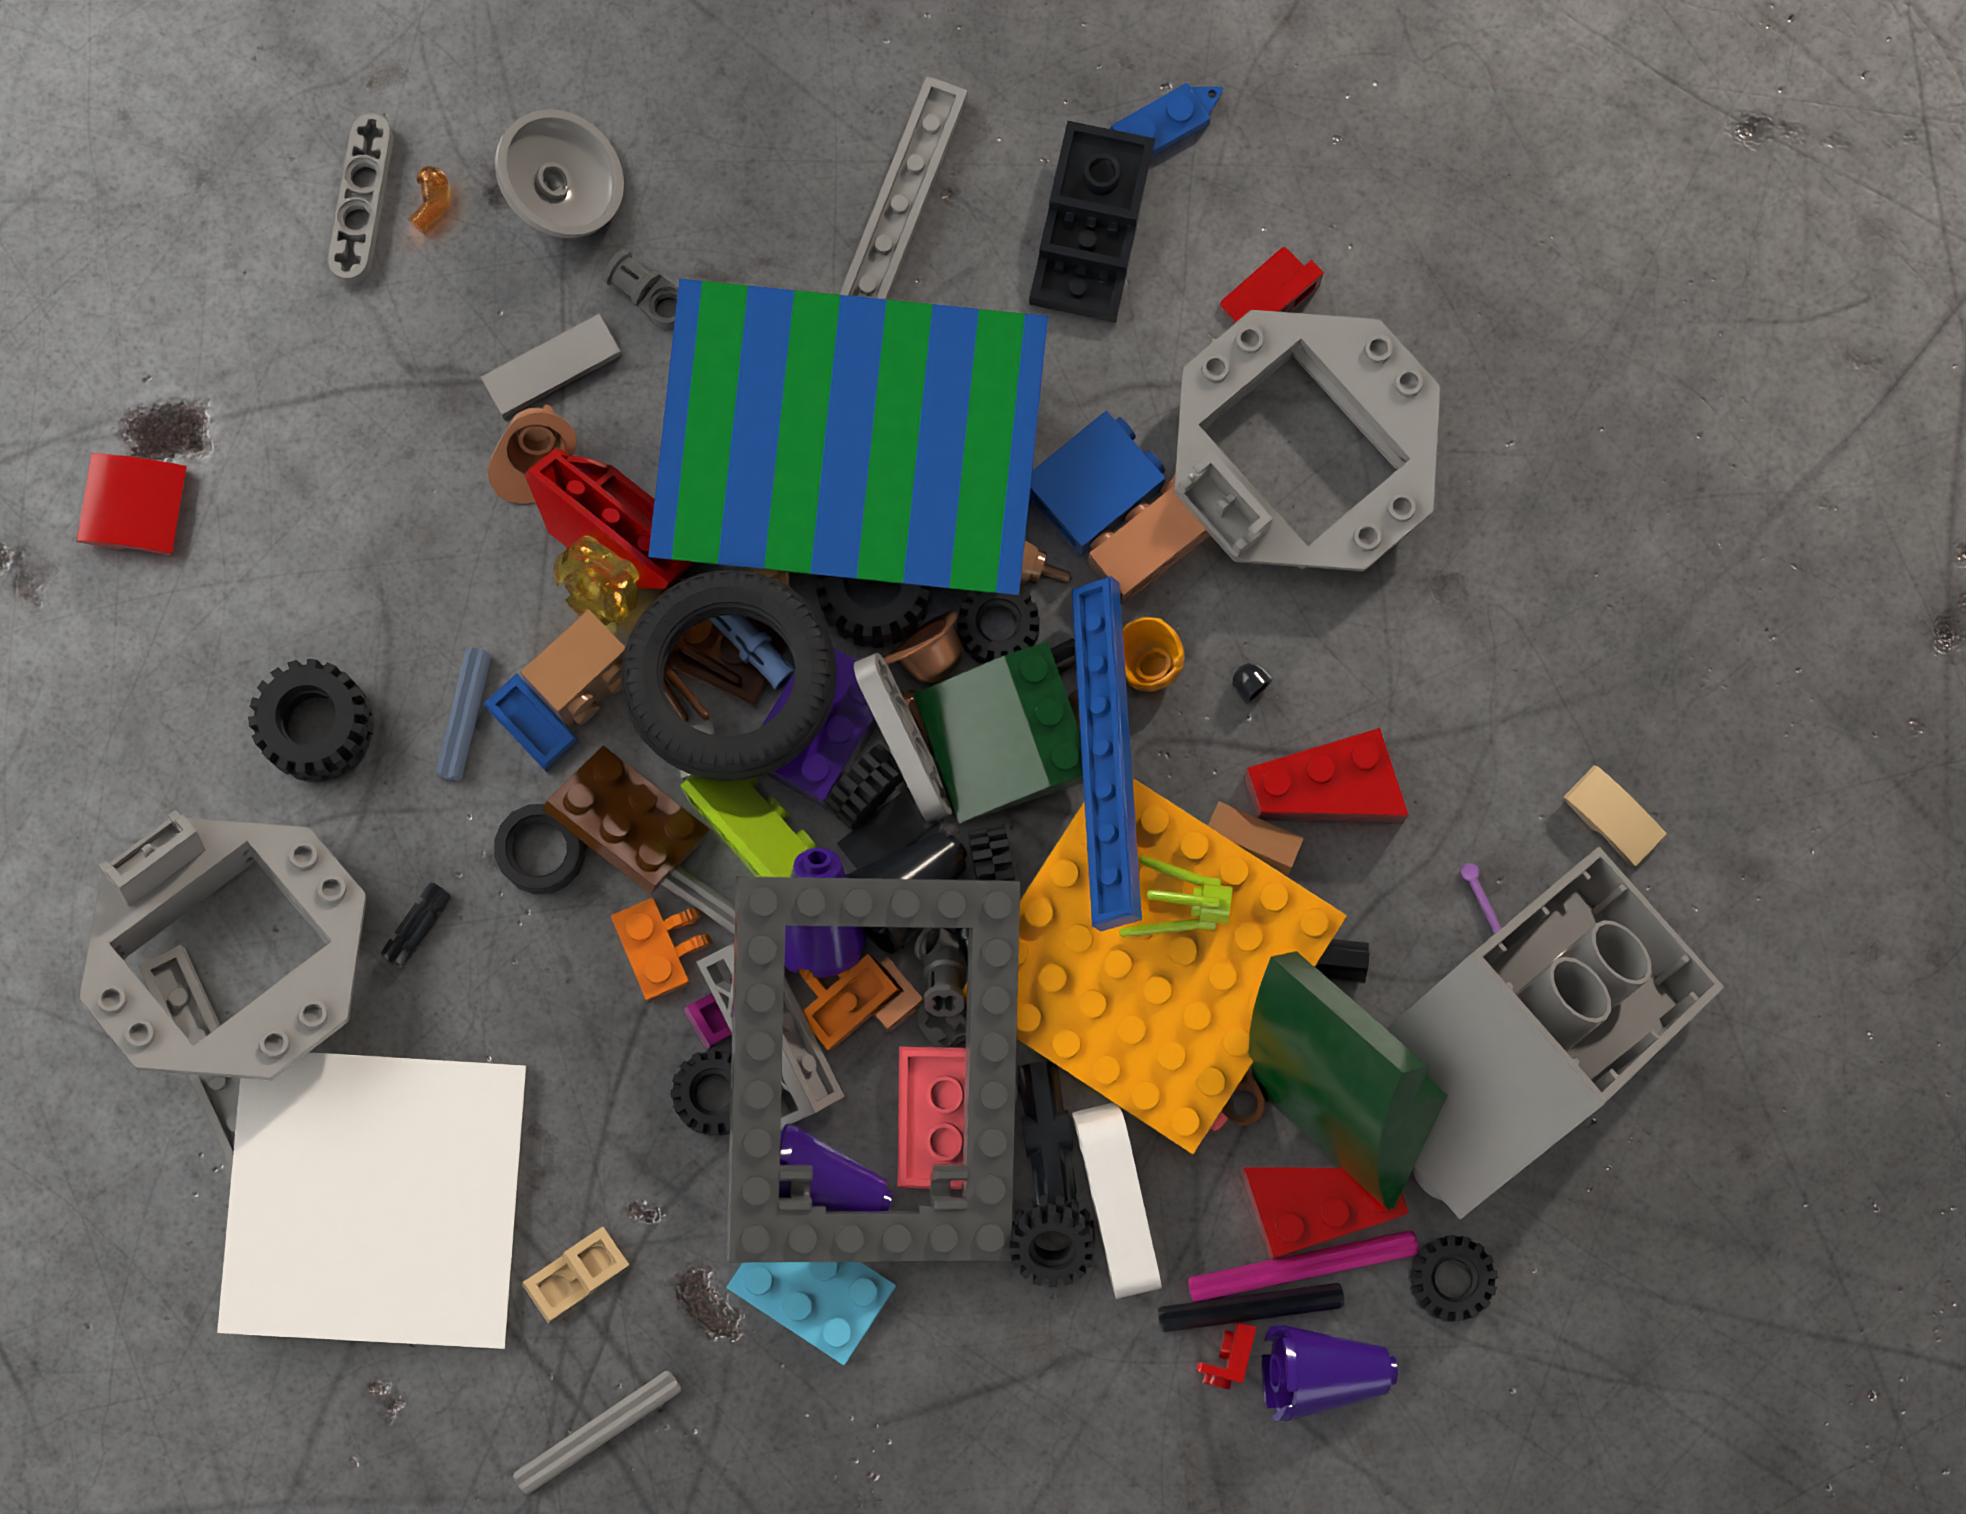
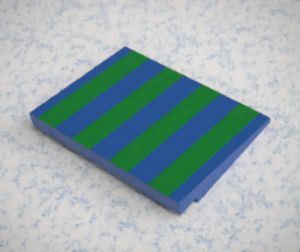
[648,278,1048,595]

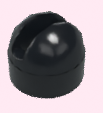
[1232,663,1273,704]

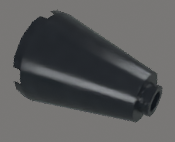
[846,833,968,954]

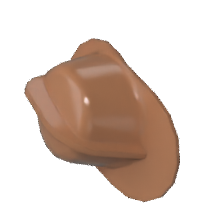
[487,404,577,504]
[883,611,963,684]

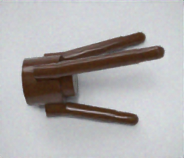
[664,637,741,722]

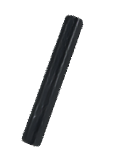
[1158,1283,1344,1332]

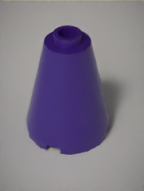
[785,848,866,977]
[779,1124,893,1212]
[1261,1325,1398,1421]

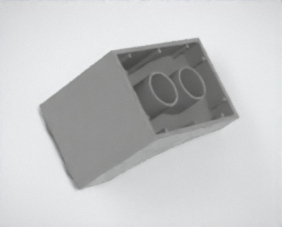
[1386,846,1724,1219]

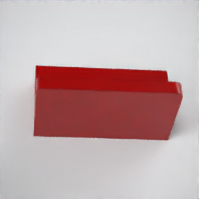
[1220,247,1324,323]

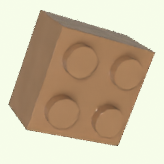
[520,609,626,729]

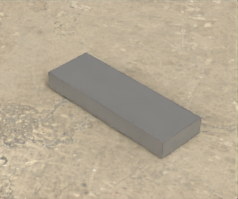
[481,313,622,419]

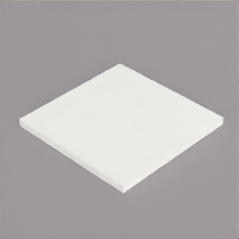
[217,1052,526,1349]

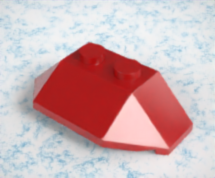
[525,448,694,589]

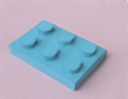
[726,1262,896,1366]

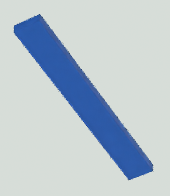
[1072,576,1142,932]

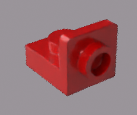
[1195,1322,1257,1390]

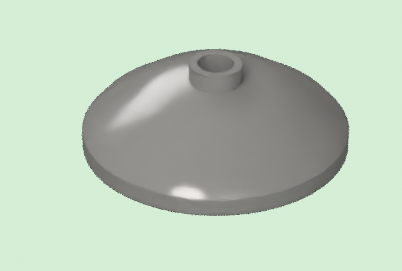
[495,109,624,238]

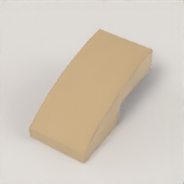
[1563,765,1667,866]
[522,1226,629,1324]

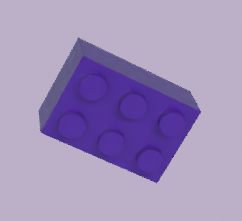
[761,647,878,809]

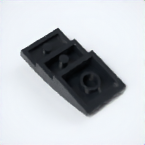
[1029,121,1155,322]

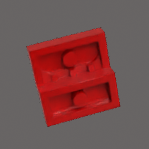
[76,453,187,556]

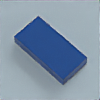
[483,673,580,772]

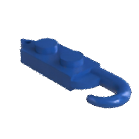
[1110,82,1223,157]

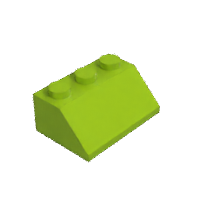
[680,776,819,877]

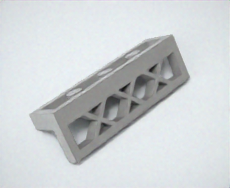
[697,943,845,1129]

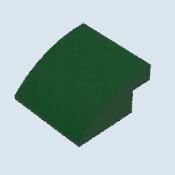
[1249,951,1448,1210]

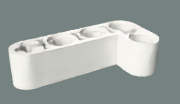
[1071,1102,1162,1299]

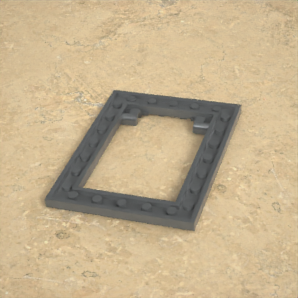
[727,876,1020,1263]

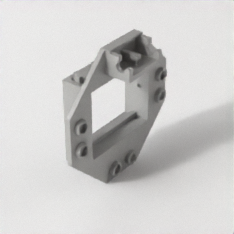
[1174,310,1440,571]
[79,810,367,1083]

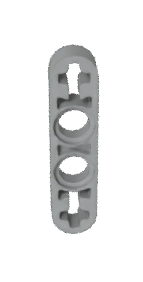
[328,113,394,285]
[854,653,953,823]

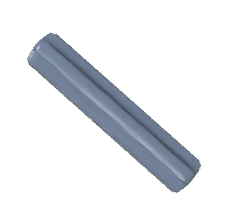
[436,647,491,781]

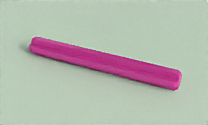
[1188,1230,1419,1302]

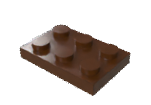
[543,745,710,895]

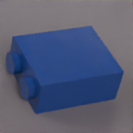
[1030,410,1166,557]

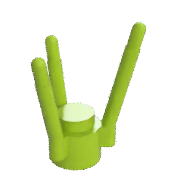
[1119,856,1232,937]

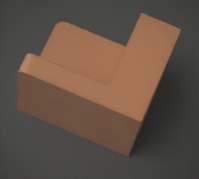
[873,957,924,1034]

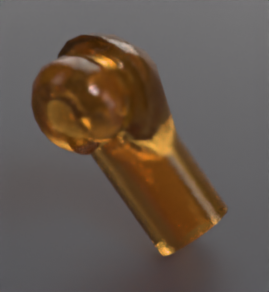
[408,166,451,234]

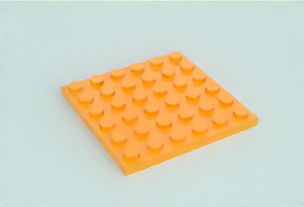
[962,777,1347,1154]

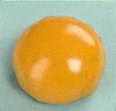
[1122,617,1185,692]

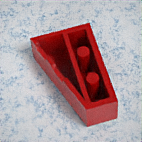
[1244,728,1409,824]
[1240,1167,1409,1260]

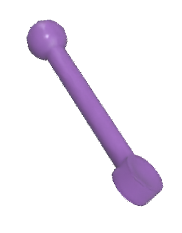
[1460,863,1501,934]

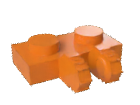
[610,897,713,1002]
[798,954,901,1051]

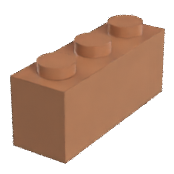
[1088,476,1210,605]

